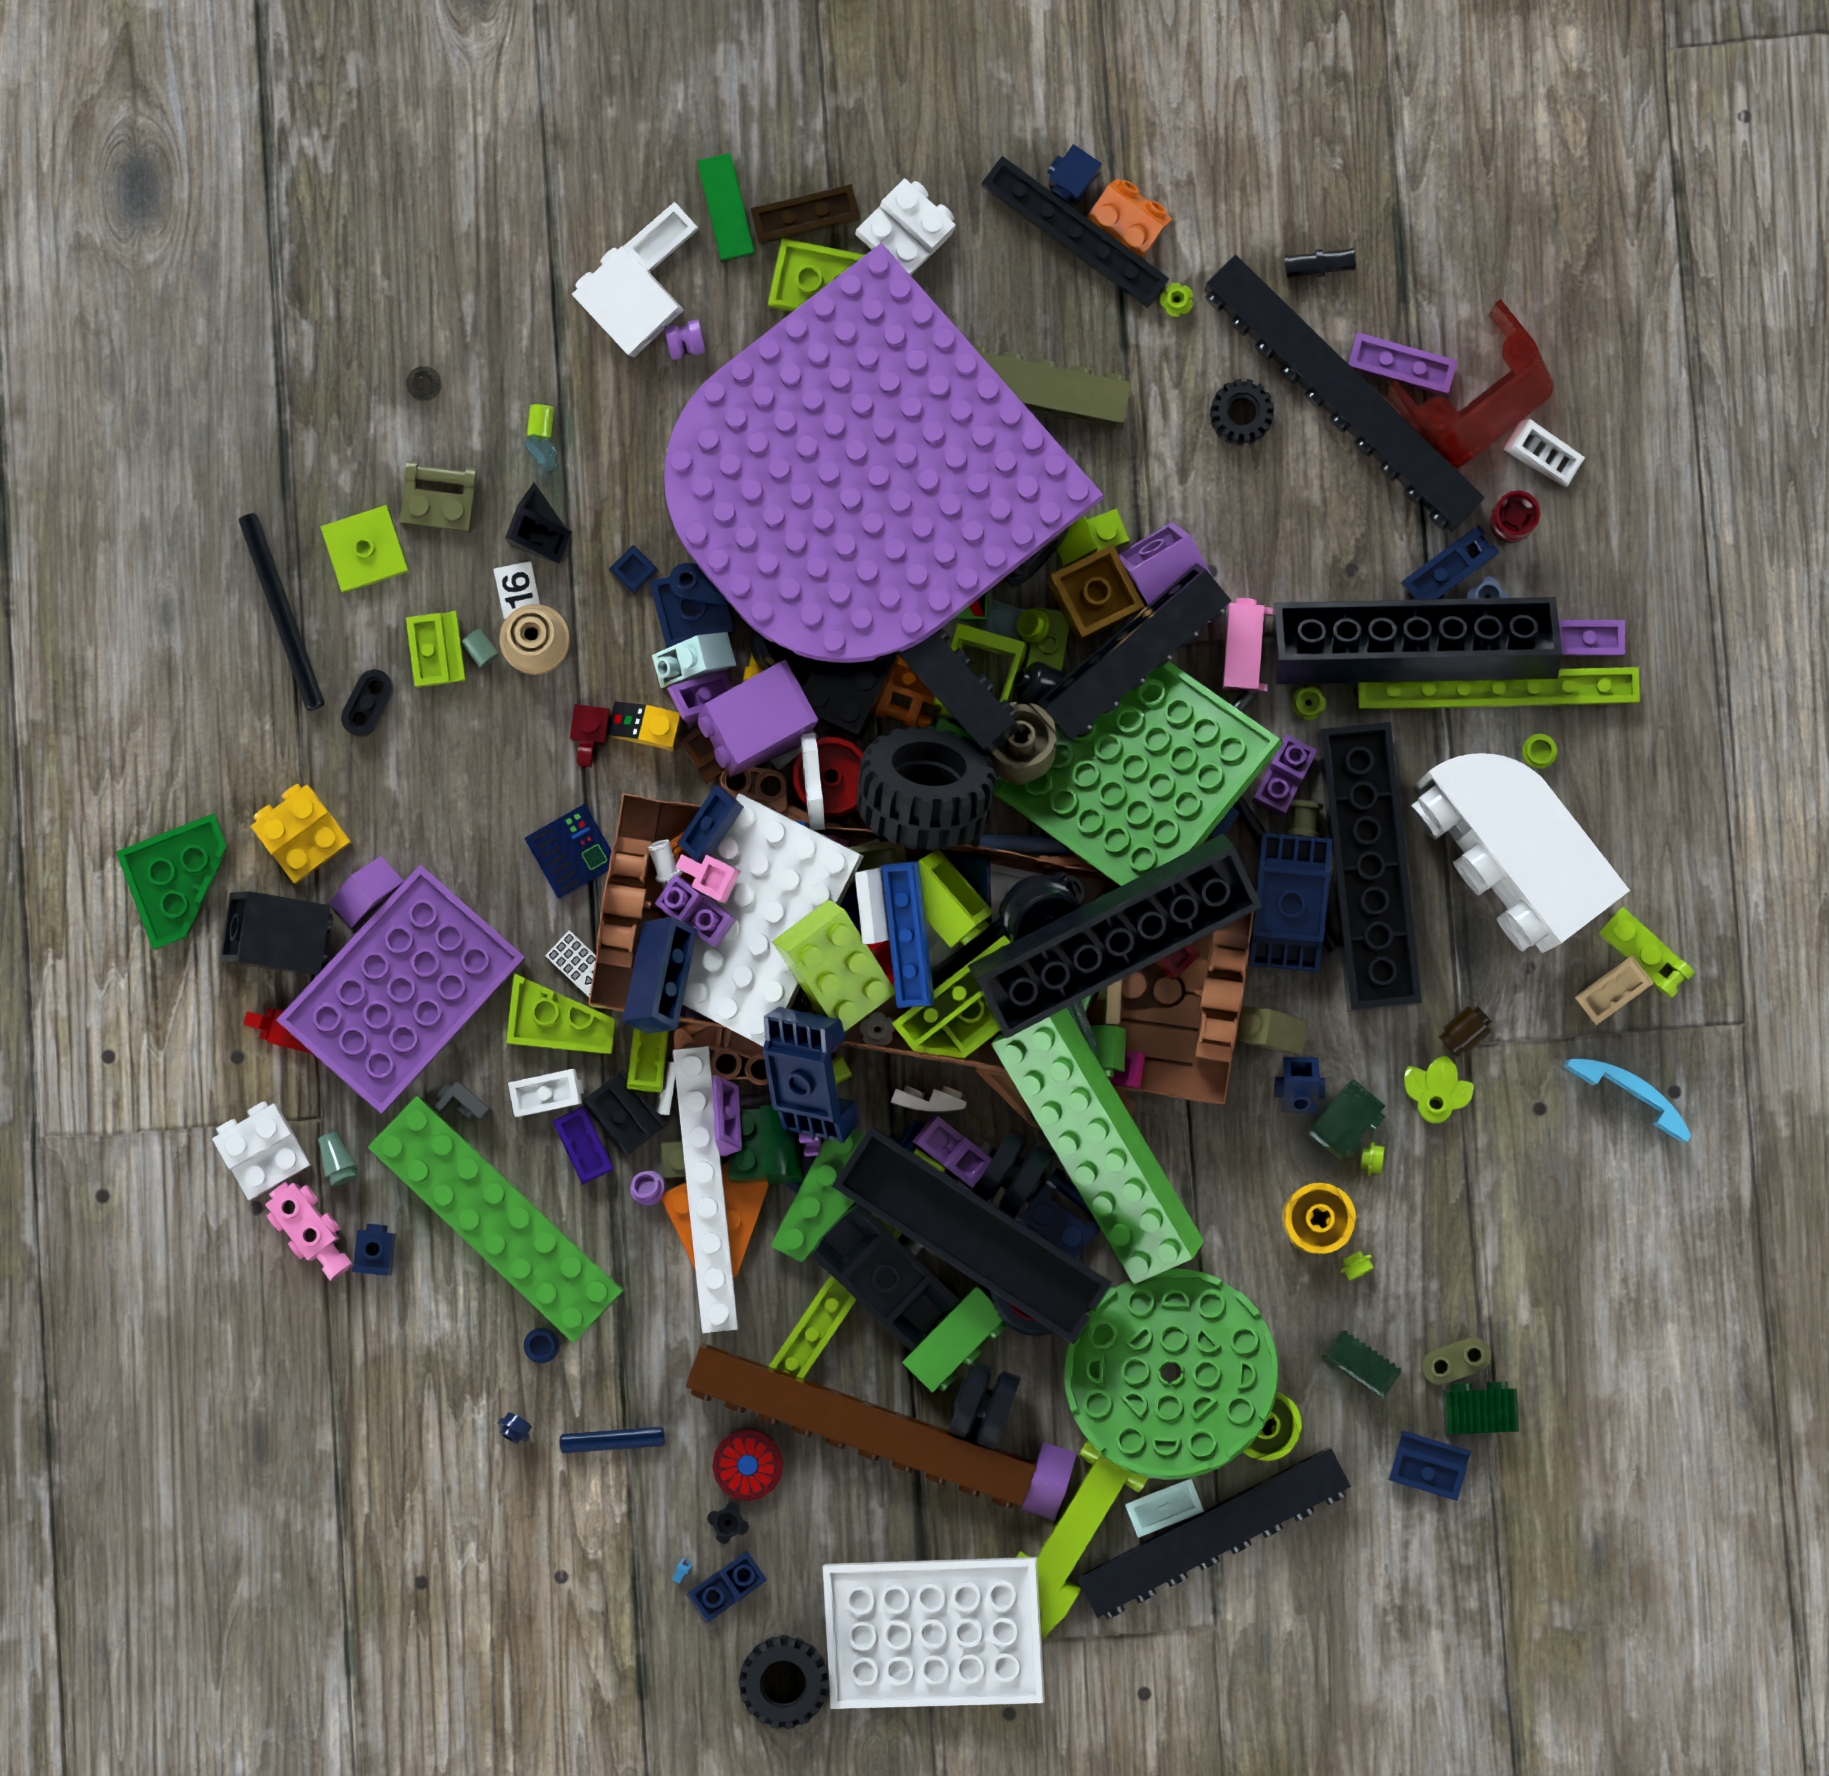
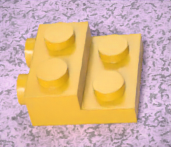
[250,784,352,884]

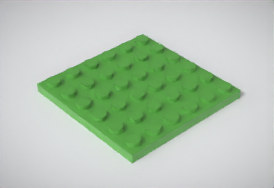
[994,661,1283,887]

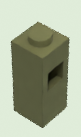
[1236,1006,1308,1055]

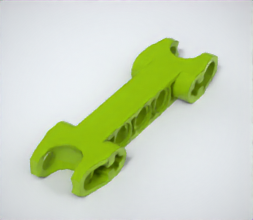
[1015,1440,1149,1642]

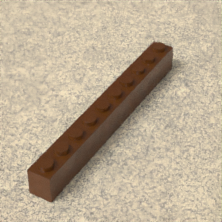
[686,1342,1037,1508]

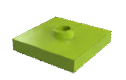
[320,505,409,594]

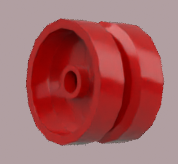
[793,737,863,818]

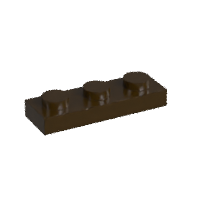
[751,184,860,244]

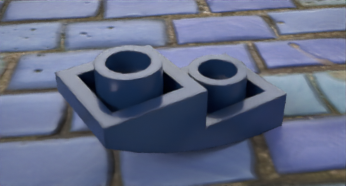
[686,1551,767,1623]

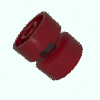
[1489,490,1541,543]

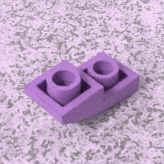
[1252,734,1317,817]
[655,874,737,948]

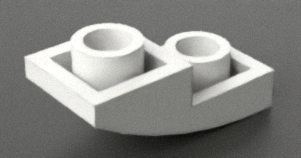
[891,1085,967,1113]

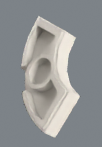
[801,733,825,830]

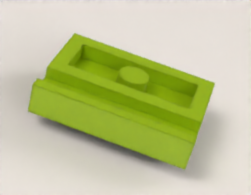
[406,611,466,688]

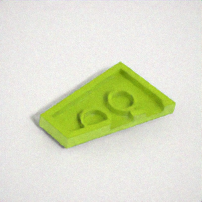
[506,973,616,1055]

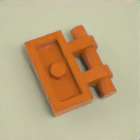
[875,657,936,729]

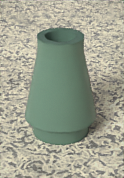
[318,1132,358,1187]

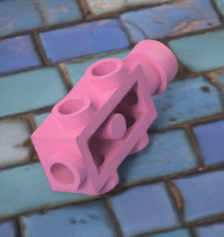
[265,1182,353,1281]

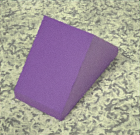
[329,856,404,929]
[1021,1442,1077,1521]

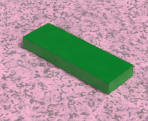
[697,152,755,262]

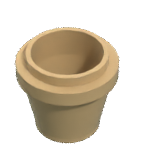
[499,604,570,675]

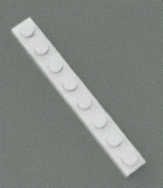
[673,1046,738,1333]

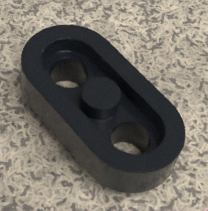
[341,669,394,737]

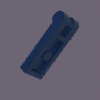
[1401,525,1500,600]

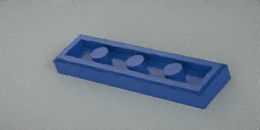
[881,861,935,1008]

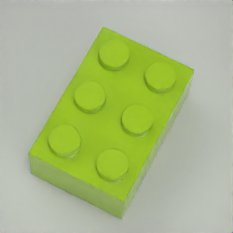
[772,899,895,1032]

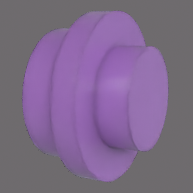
[630,1171,666,1206]

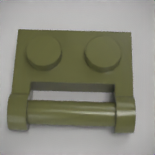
[399,461,477,532]

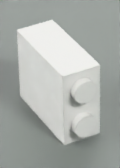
[572,246,684,358]

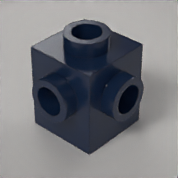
[1274,1057,1325,1113]

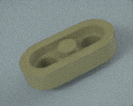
[1421,1337,1491,1385]

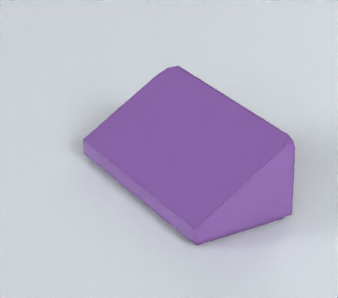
[712,1075,742,1156]

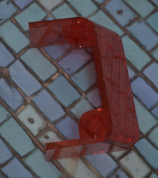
[1385,299,1554,469]

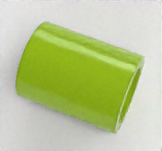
[527,404,554,440]

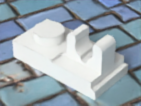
[508,1069,584,1117]

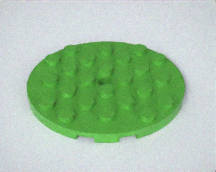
[1064,1268,1279,1480]

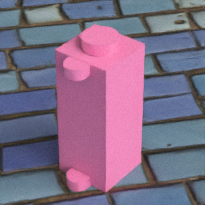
[1221,598,1274,693]

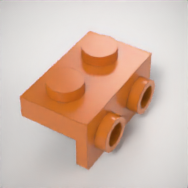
[1087,179,1172,258]

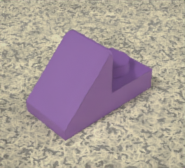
[667,671,733,727]

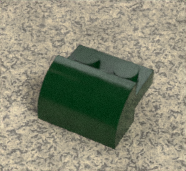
[729,1105,804,1184]

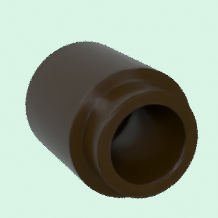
[1438,1006,1492,1058]

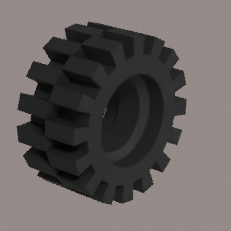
[1210,379,1274,446]

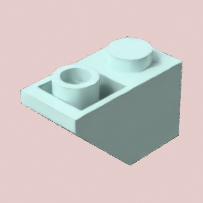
[652,632,736,688]

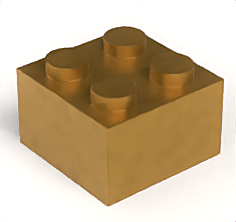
[1047,544,1145,644]

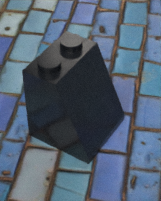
[219,891,333,975]

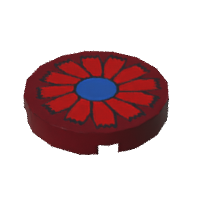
[712,1429,784,1501]

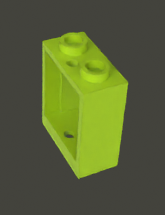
[934,623,1028,720]
[919,848,995,948]

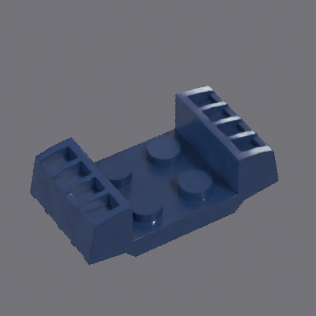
[1248,833,1333,972]
[763,1007,857,1143]

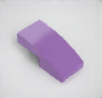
[912,1114,992,1188]

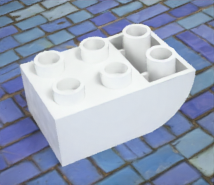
[1410,753,1630,953]

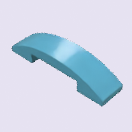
[1562,1059,1691,1143]

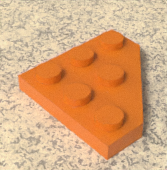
[661,1162,770,1278]

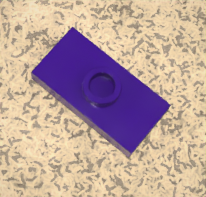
[552,1106,615,1185]

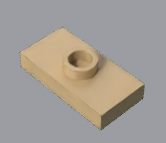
[1575,955,1654,1025]
[1096,979,1122,1026]

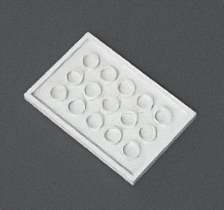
[682,794,864,1046]
[823,1557,1045,1709]

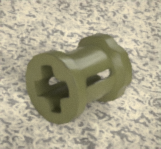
[1288,800,1323,838]

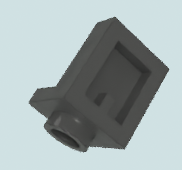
[434,1081,492,1120]

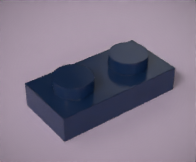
[677,785,744,864]

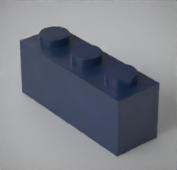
[622,916,698,1034]

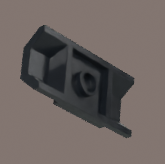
[810,1204,960,1352]

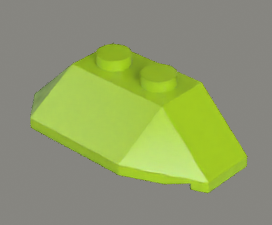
[892,935,1010,1059]

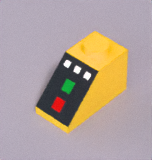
[607,701,683,752]

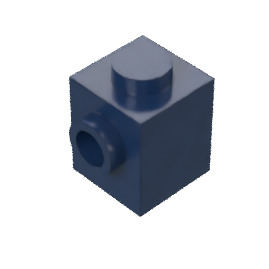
[1047,144,1102,205]

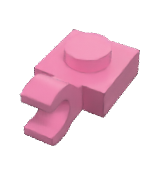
[676,854,741,903]

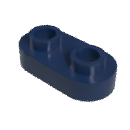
[669,563,730,605]

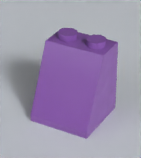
[1118,522,1228,623]
[698,659,818,777]

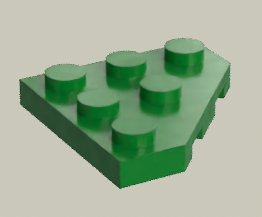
[116,813,228,950]

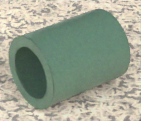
[461,629,499,668]

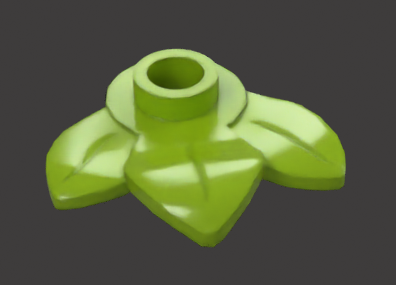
[1404,1056,1474,1123]

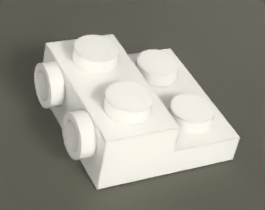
[855,178,956,275]
[212,1101,312,1201]

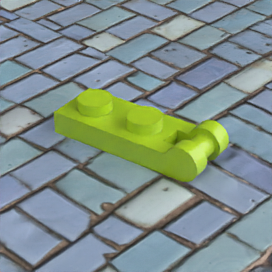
[1598,906,1695,999]

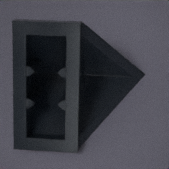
[505,482,572,564]

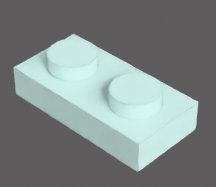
[1125,1478,1204,1538]

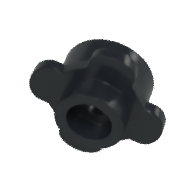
[707,1502,749,1544]

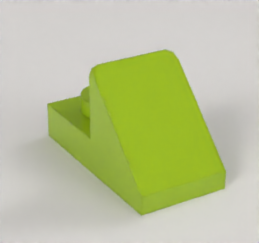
[1057,508,1129,567]

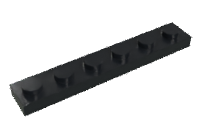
[981,156,1170,308]

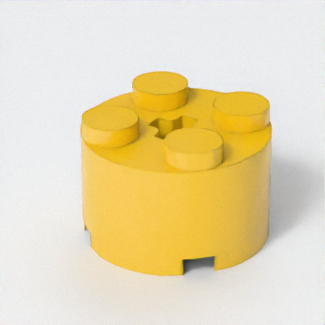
[1282,1183,1356,1254]

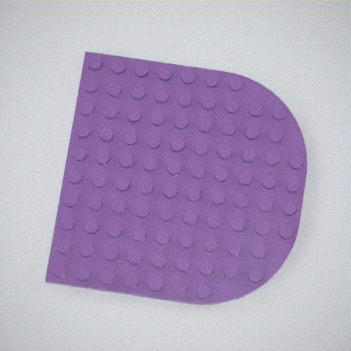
[664,242,1104,663]

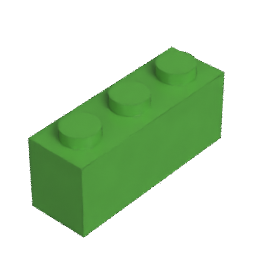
[902,1286,1007,1393]

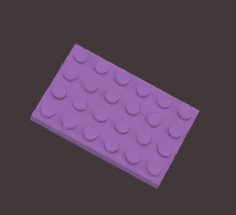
[277,864,525,1115]

